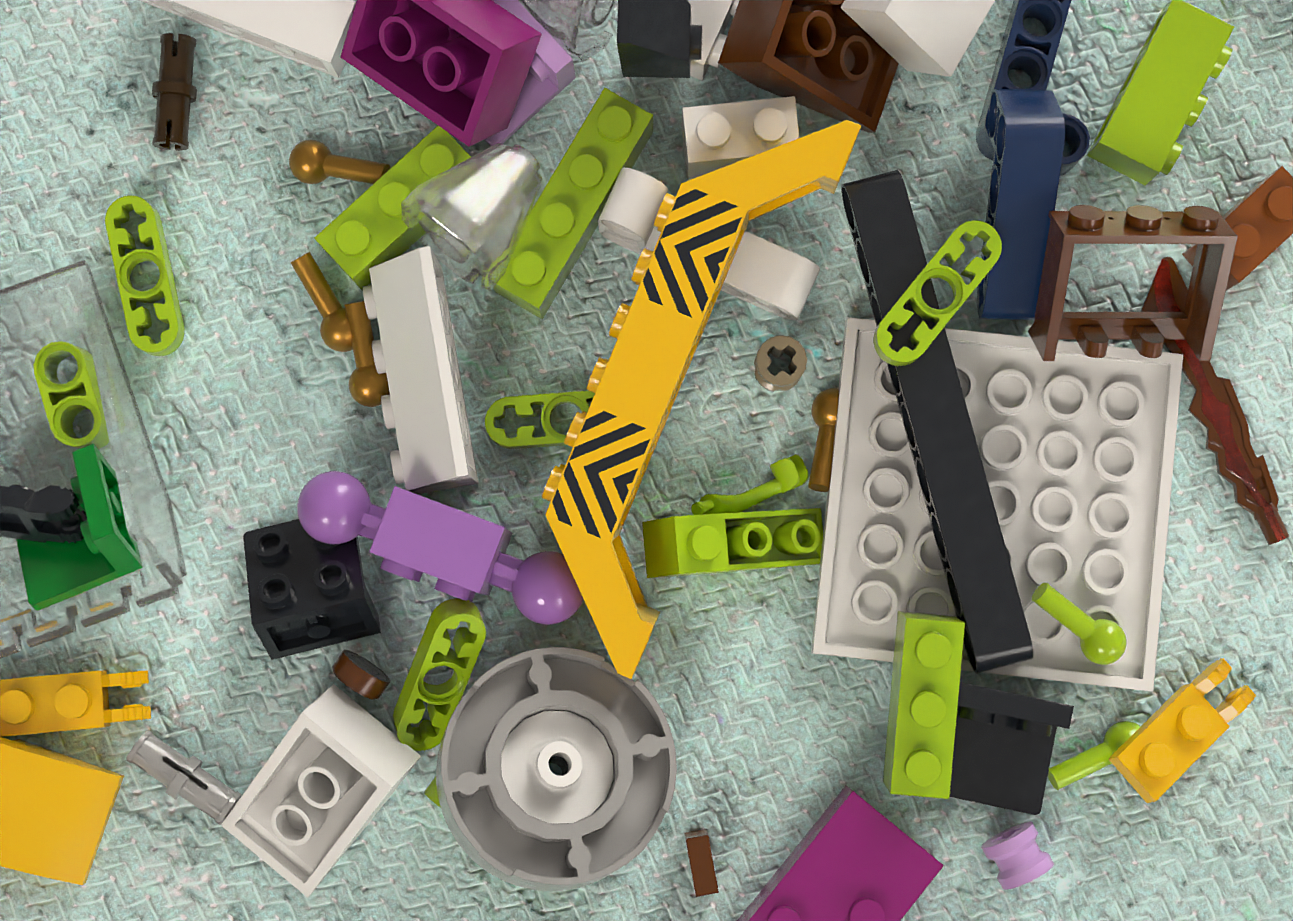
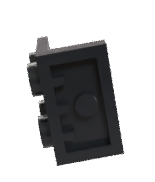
[243,519,381,660]
[949,682,1074,815]

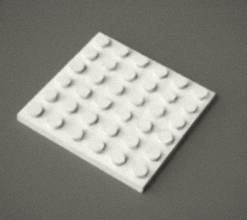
[811,317,1183,691]

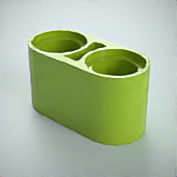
[33,341,116,450]

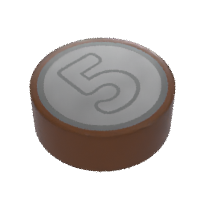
[332,650,391,700]

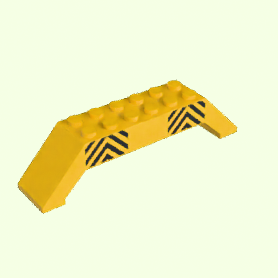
[542,120,861,679]

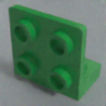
[16,443,143,611]

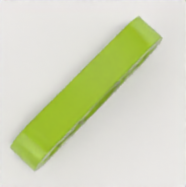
[105,195,185,356]
[873,220,1002,366]
[485,391,595,449]
[393,598,486,751]

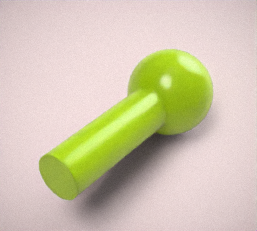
[1032,582,1127,665]
[1048,721,1141,790]

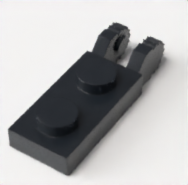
[0,485,87,544]

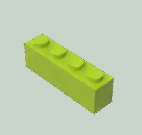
[490,87,653,319]

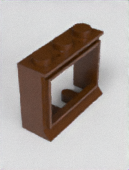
[1028,205,1238,361]

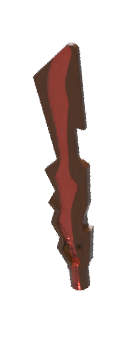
[1141,257,1290,545]

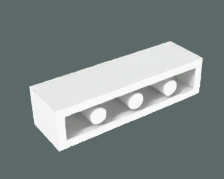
[139,0,356,78]

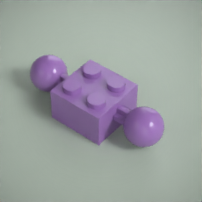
[297,471,583,625]

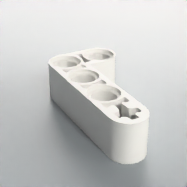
[598,167,820,321]

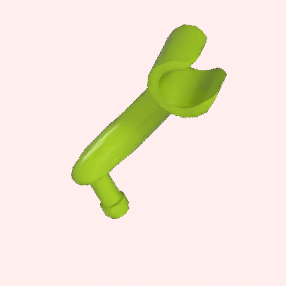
[691,454,809,515]

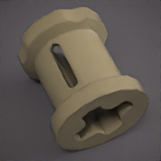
[754,335,807,392]

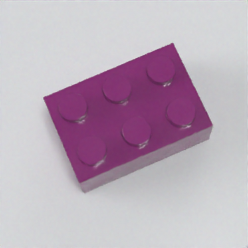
[340,0,542,147]

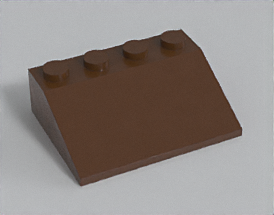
[718,0,899,133]

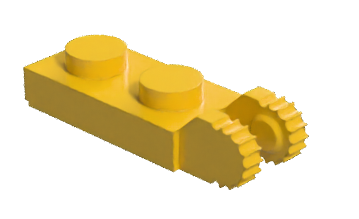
[1109,658,1256,803]
[0,670,151,737]

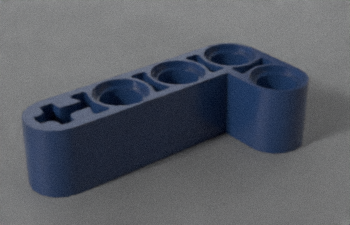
[976,0,1090,176]
[977,89,1065,320]

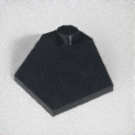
[617,0,702,78]

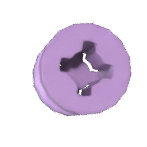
[981,821,1054,890]

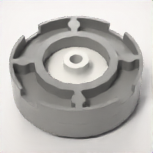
[436,647,677,891]

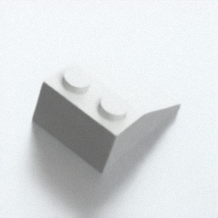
[221,684,421,898]

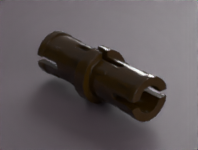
[152,33,197,151]

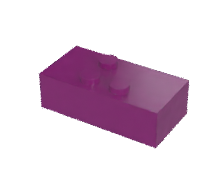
[737,785,944,921]

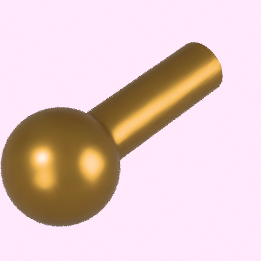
[289,140,391,184]
[290,252,353,352]
[344,301,390,407]
[808,388,850,492]

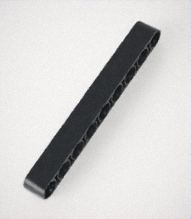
[841,170,1033,674]

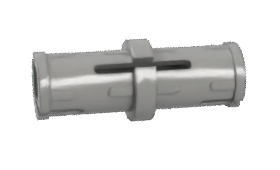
[126,730,242,825]

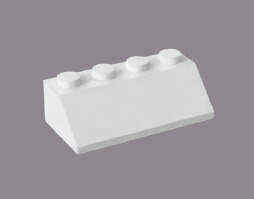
[363,246,479,494]

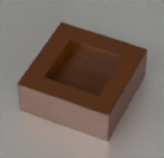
[684,829,719,897]

